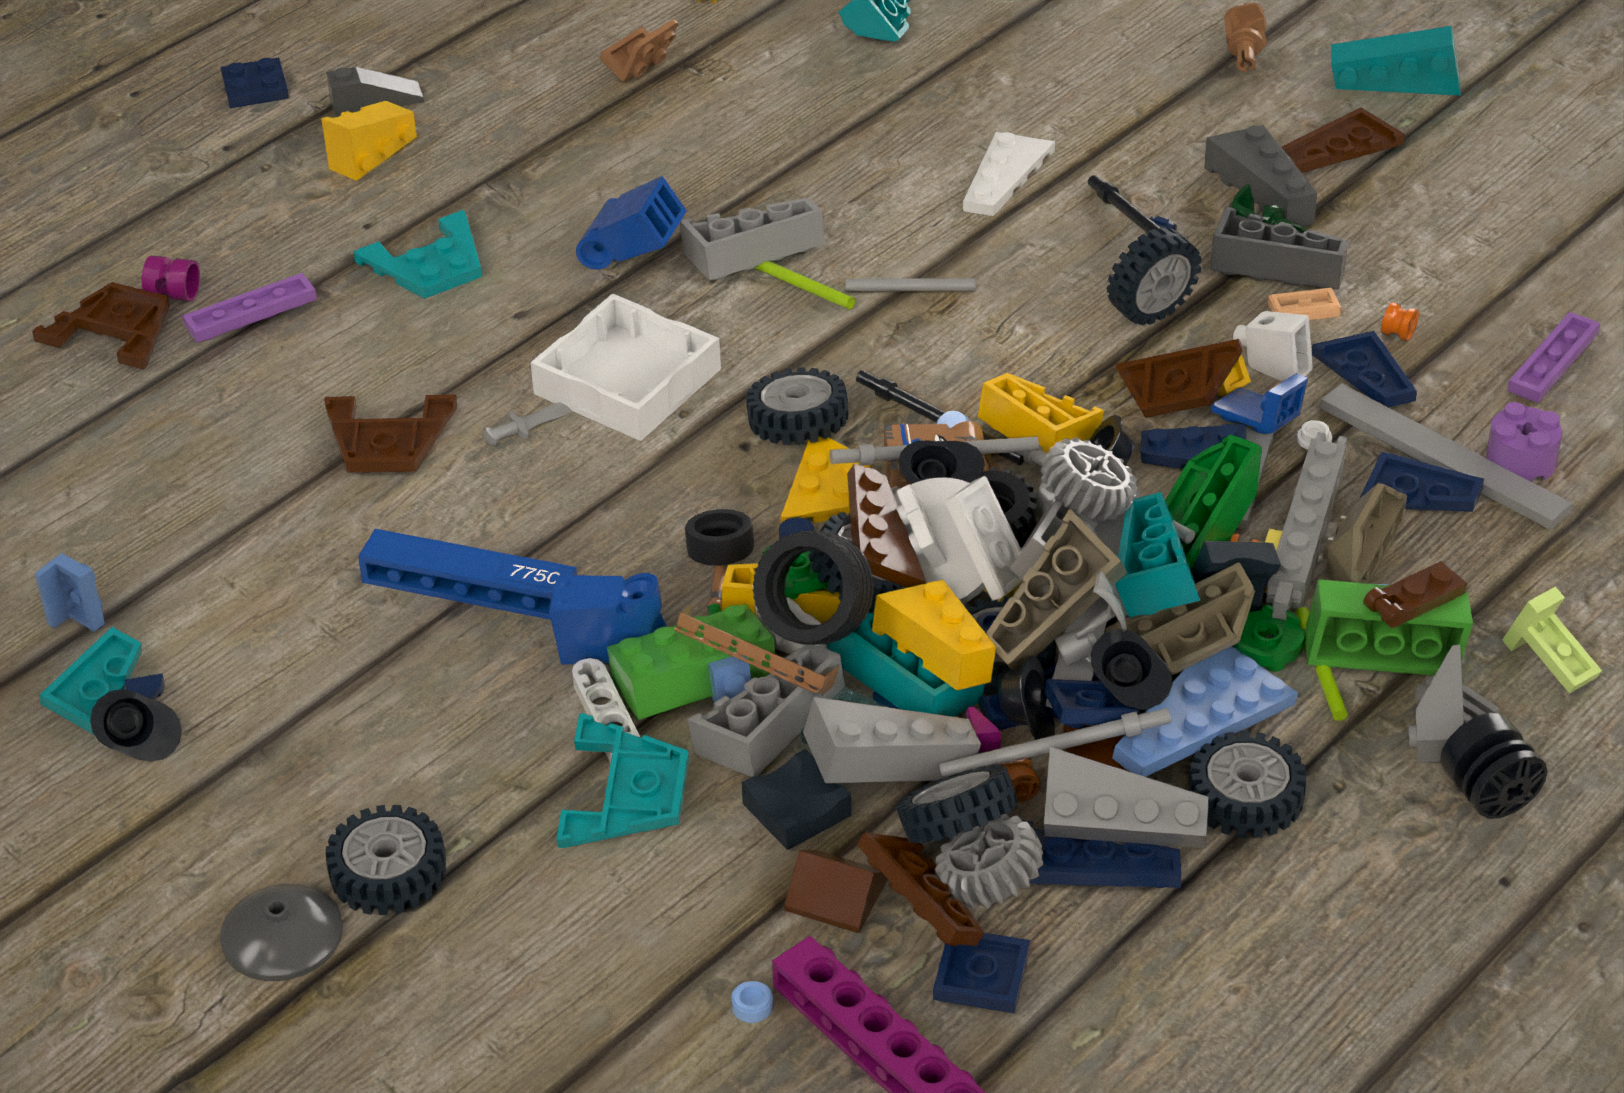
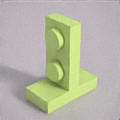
[1502,586,1602,694]

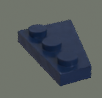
[1312,331,1417,407]
[1140,424,1247,469]
[1360,451,1484,512]

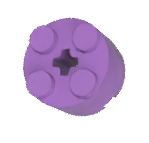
[1486,402,1562,482]

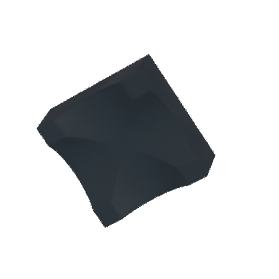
[1191,541,1281,613]
[742,749,852,850]

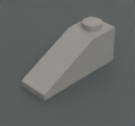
[1409,645,1464,763]

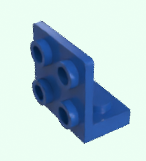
[1211,373,1308,434]

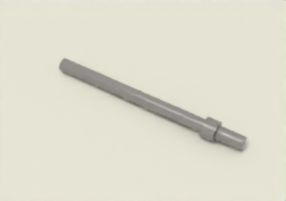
[830,437,1039,466]
[939,708,1172,778]

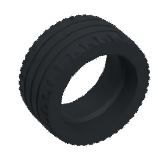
[753,531,874,645]

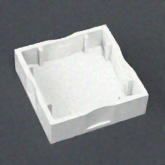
[531,294,721,441]

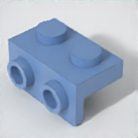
[35,553,105,632]

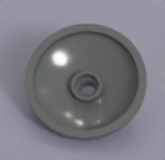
[220,884,343,981]

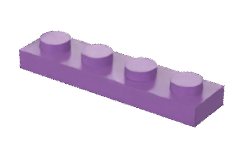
[182,273,317,343]
[1507,312,1600,403]

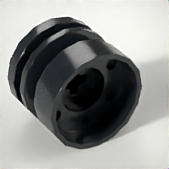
[1440,713,1548,819]

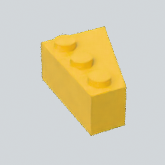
[321,101,417,181]
[978,373,1104,453]

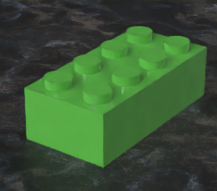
[1305,579,1473,676]
[607,604,775,720]

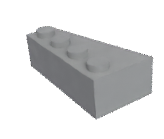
[680,198,825,281]
[688,645,845,777]

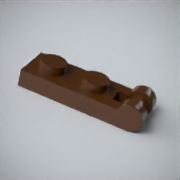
[1363,561,1467,628]

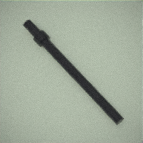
[1088,175,1161,234]
[856,370,1024,465]

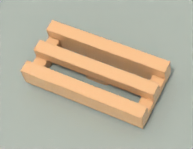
[1268,288,1341,320]

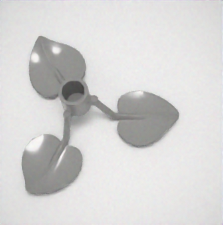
[1054,571,1148,712]

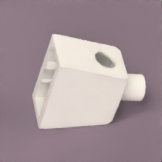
[1233,311,1313,381]

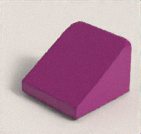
[966,707,1001,754]

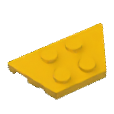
[781,436,872,523]

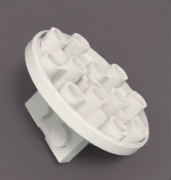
[894,478,1003,604]

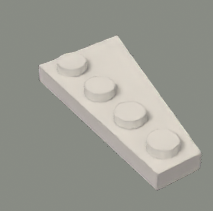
[963,132,1055,216]

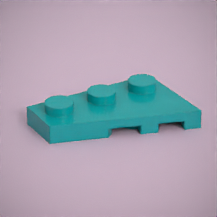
[39,627,142,735]

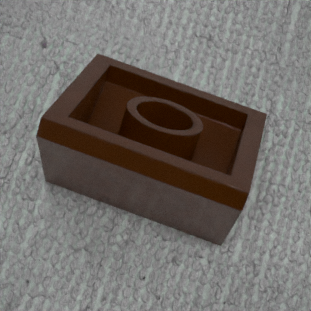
[784,850,888,933]

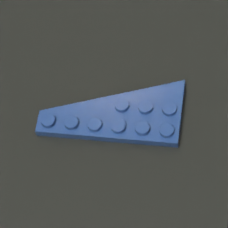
[1112,646,1298,777]

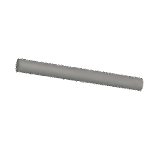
[846,278,975,292]

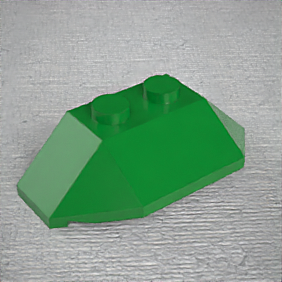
[1165,434,1262,568]

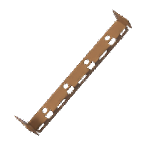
[674,604,840,696]

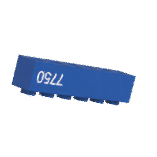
[358,529,577,620]

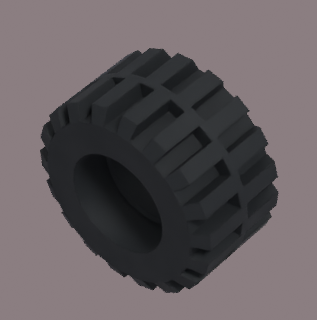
[980,467,1037,549]

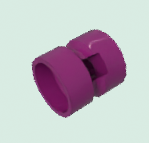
[141,255,200,302]

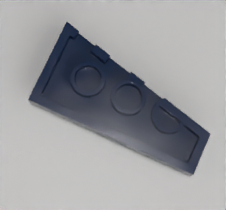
[1021,819,1181,888]

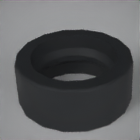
[685,509,754,566]

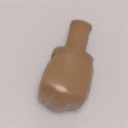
[1224,3,1267,72]

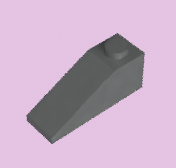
[326,67,424,117]

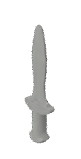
[483,402,572,446]

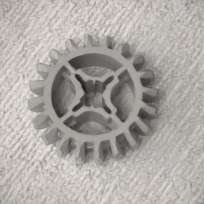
[1040,437,1138,521]
[935,814,1043,910]

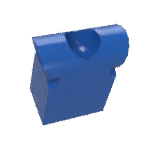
[576,176,687,270]
[549,573,667,665]

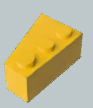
[872,580,996,690]

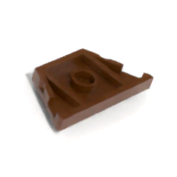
[1116,339,1244,418]

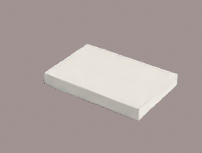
[945,476,1023,601]

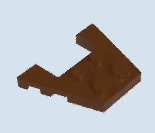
[32,282,169,370]
[324,395,458,473]

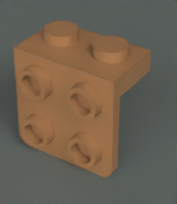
[599,19,678,83]

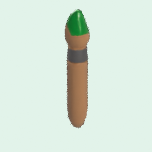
[707,564,728,615]

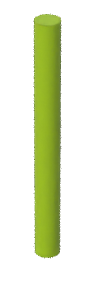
[754,261,855,310]
[1295,607,1348,721]

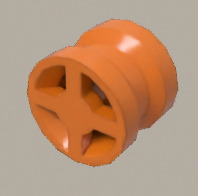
[1381,302,1419,341]

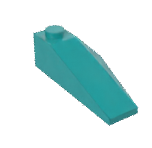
[838,0,911,42]

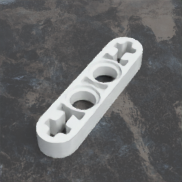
[572,658,641,763]

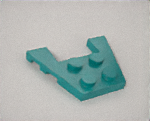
[353,210,482,299]
[556,713,689,848]

